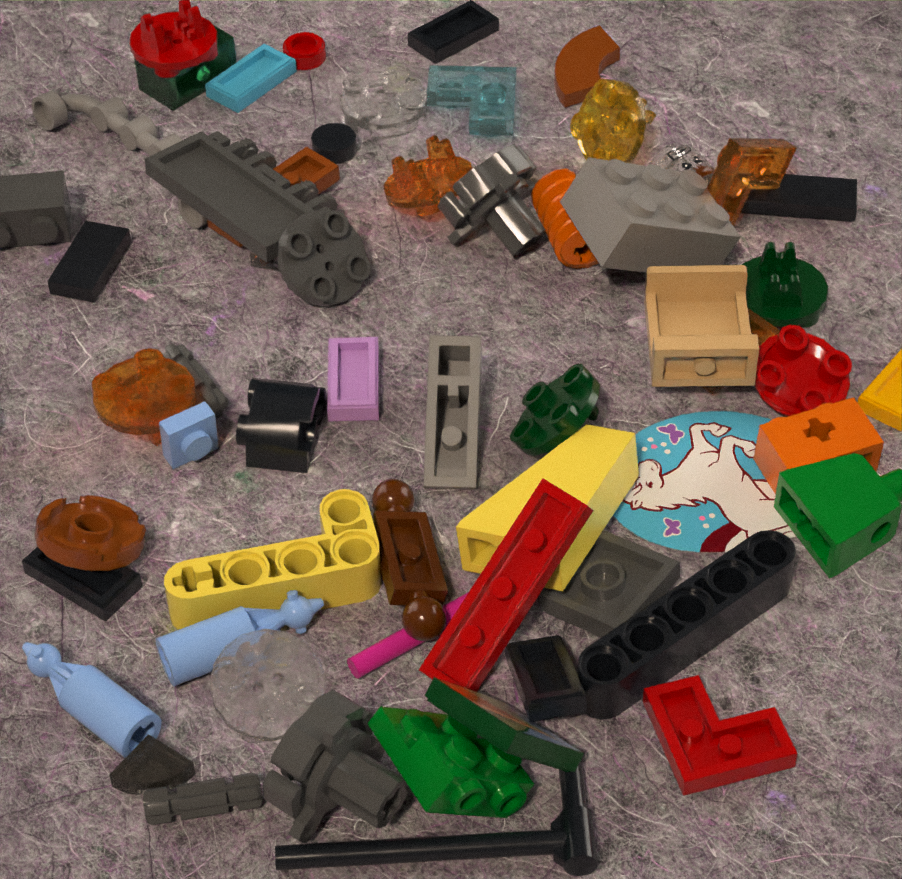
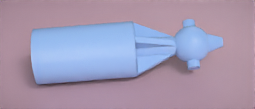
[155,590,324,686]
[22,642,162,760]

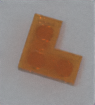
[707,138,797,226]

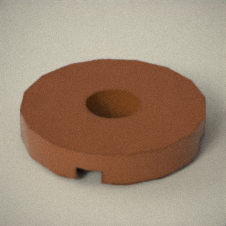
[35,495,146,571]

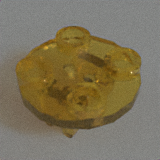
[570,78,656,163]

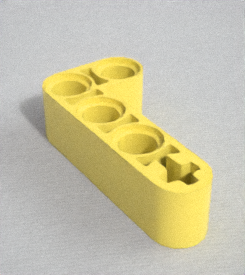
[164,489,382,630]

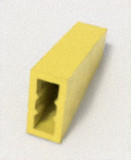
[456,424,639,592]

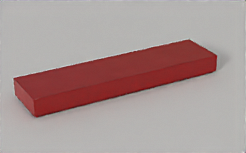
[419,478,594,692]

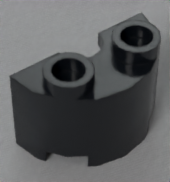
[236,378,327,473]

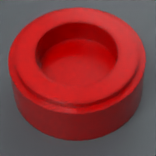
[283,32,326,70]

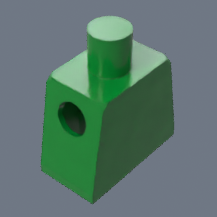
[773,453,902,579]

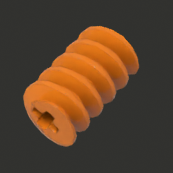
[531,168,599,269]

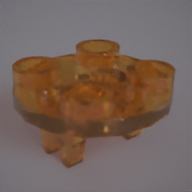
[383,135,473,216]
[92,348,196,446]

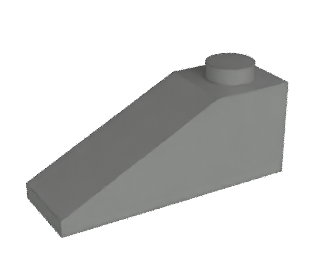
[423,335,482,490]

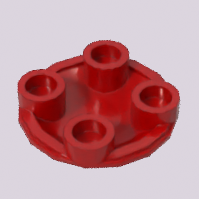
[755,325,852,416]

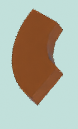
[554,25,620,107]

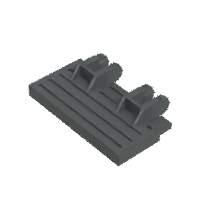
[145,131,339,262]

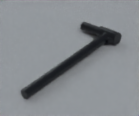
[275,763,598,876]

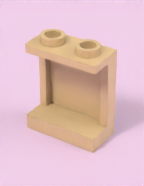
[644,265,759,387]

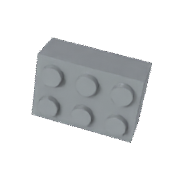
[560,157,741,272]

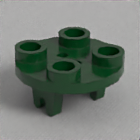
[742,242,828,328]
[510,363,600,456]

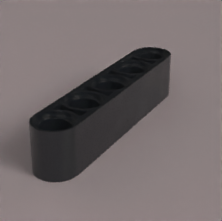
[577,530,796,720]

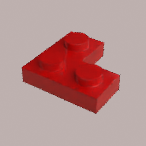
[643,675,798,796]

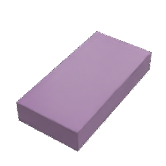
[327,337,379,422]

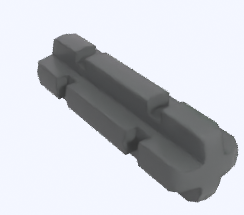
[160,343,228,419]
[143,773,262,825]

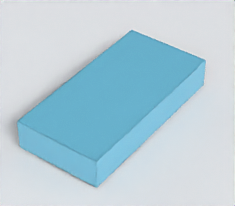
[205,44,297,113]

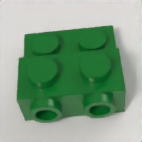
[367,706,535,818]

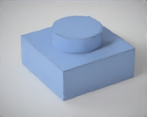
[159,401,219,469]

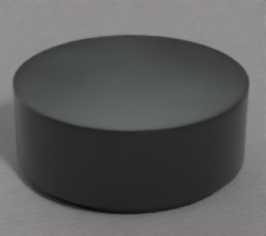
[311,123,357,164]

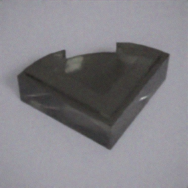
[109,734,196,794]

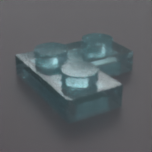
[427,65,517,137]

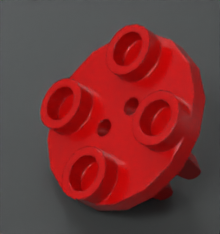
[129,0,218,78]

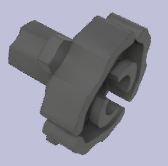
[437,144,546,257]
[263,690,408,843]

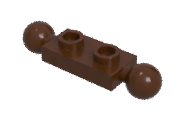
[372,479,448,641]

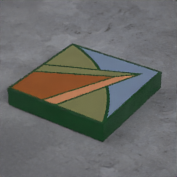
[424,677,584,773]

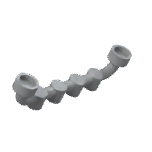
[31,91,208,228]

